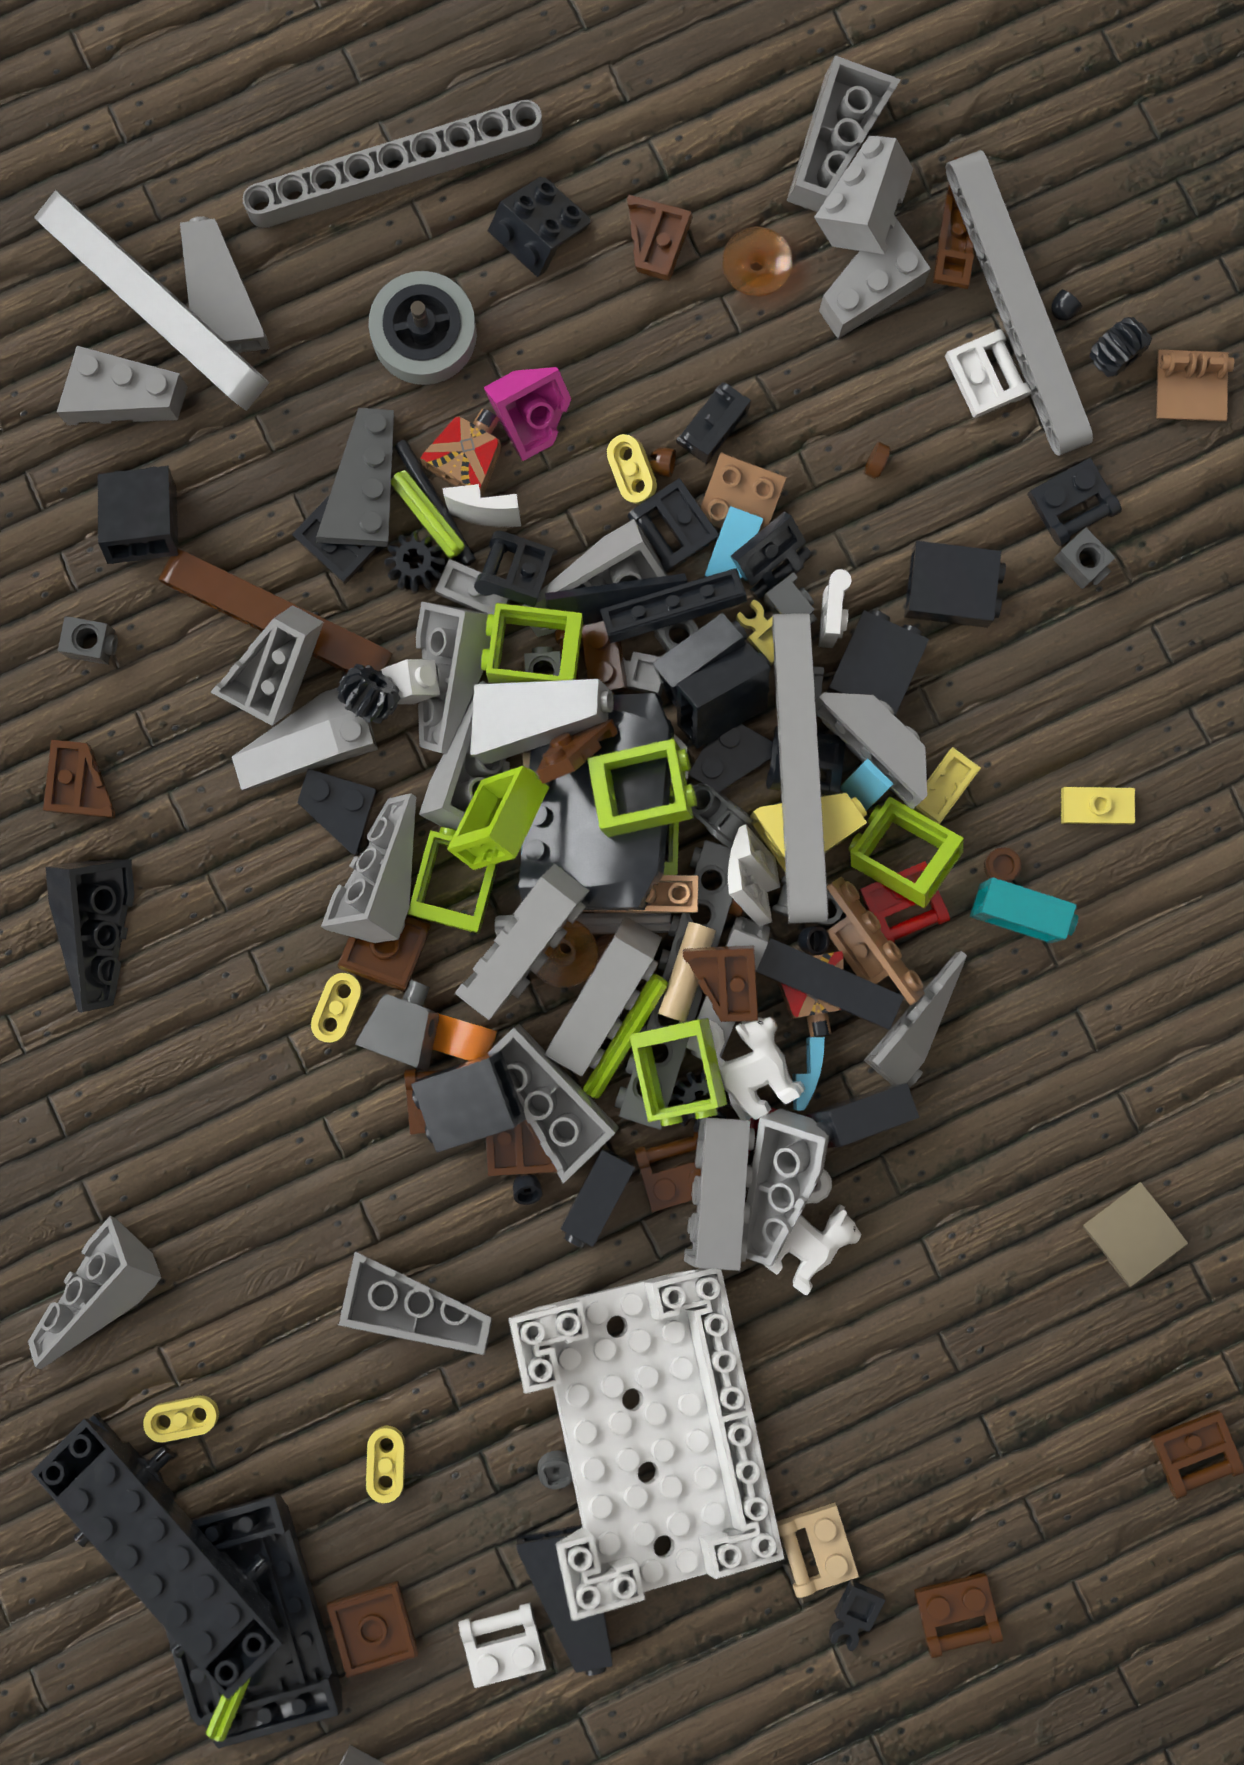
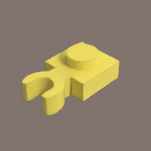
[736,600,774,666]

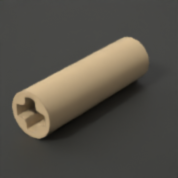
[658,922,716,1023]

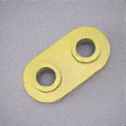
[607,434,657,504]
[311,973,362,1043]
[143,1396,219,1442]
[366,1426,405,1503]

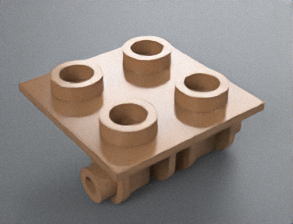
[1156,350,1234,422]
[701,452,787,533]

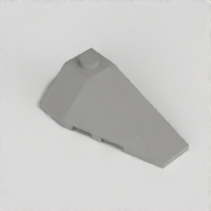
[523,519,668,637]
[232,688,378,791]
[321,793,416,943]
[742,1109,829,1267]

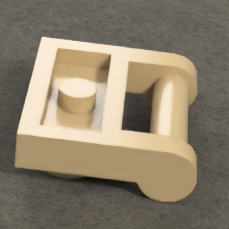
[776,1503,859,1598]

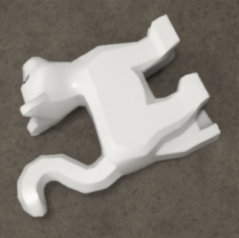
[709,1017,805,1121]
[764,1169,861,1296]

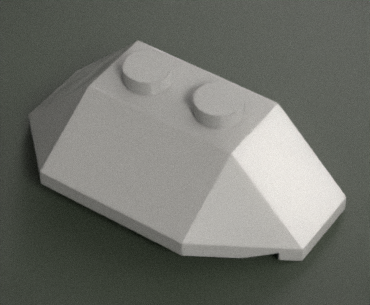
[815,693,927,809]

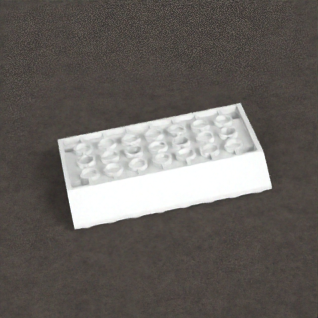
[509,1268,784,1621]

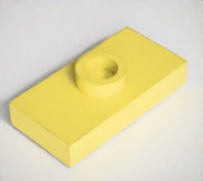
[914,747,981,824]
[1061,787,1135,825]

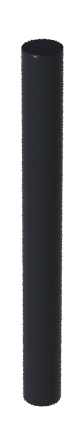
[394,440,476,566]

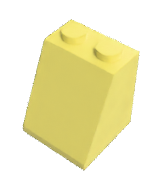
[751,793,867,874]

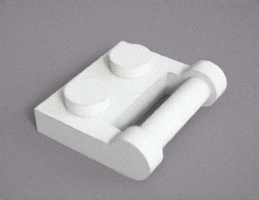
[945,329,1032,419]
[819,569,851,648]
[459,1603,546,1688]

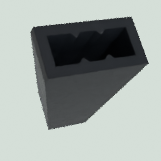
[516,1525,613,1676]

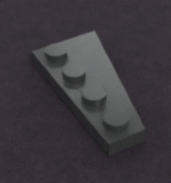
[316,408,394,547]

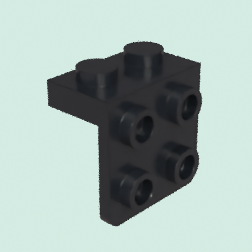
[488,177,591,277]

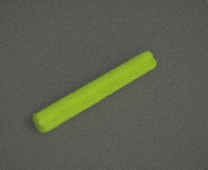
[583,974,668,1099]

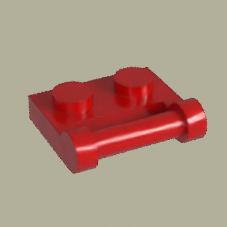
[859,861,950,943]

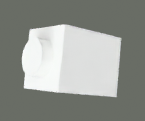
[381,659,440,704]

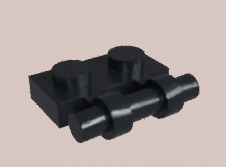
[730,511,813,600]

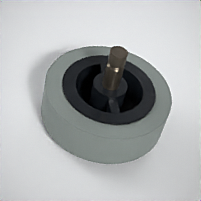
[369,271,477,385]

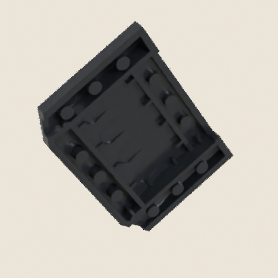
[519,693,675,910]
[165,1493,343,1749]

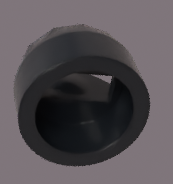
[1051,289,1083,321]
[798,926,830,955]
[512,1174,543,1205]

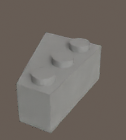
[814,136,913,254]
[819,215,931,339]
[56,346,188,425]
[211,605,324,726]

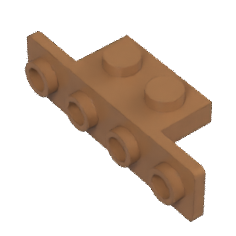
[827,877,925,1005]

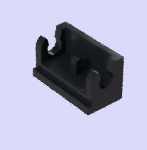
[676,382,751,465]

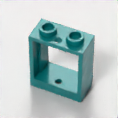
[969,877,1078,943]

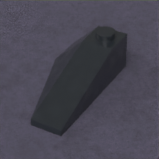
[45,859,135,1012]

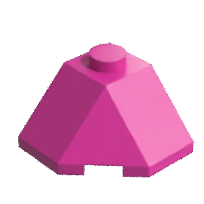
[483,367,571,461]

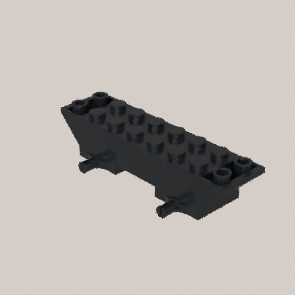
[31,1418,284,1700]

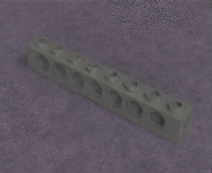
[614,840,732,1130]

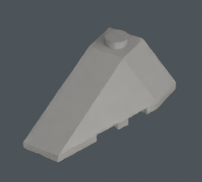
[416,602,491,754]
[419,681,510,830]
[864,951,967,1088]
[28,1216,161,1369]

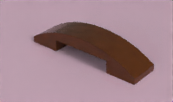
[933,157,974,289]

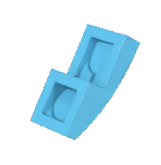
[704,506,763,578]
[840,758,893,811]
[792,1037,824,1111]

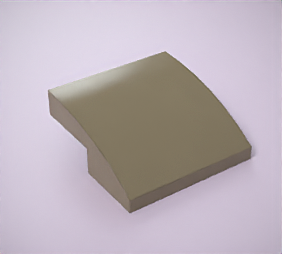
[1083,1182,1188,1289]

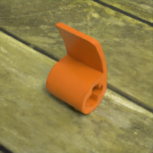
[433,1014,497,1061]

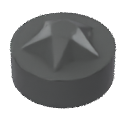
[537,1451,573,1489]

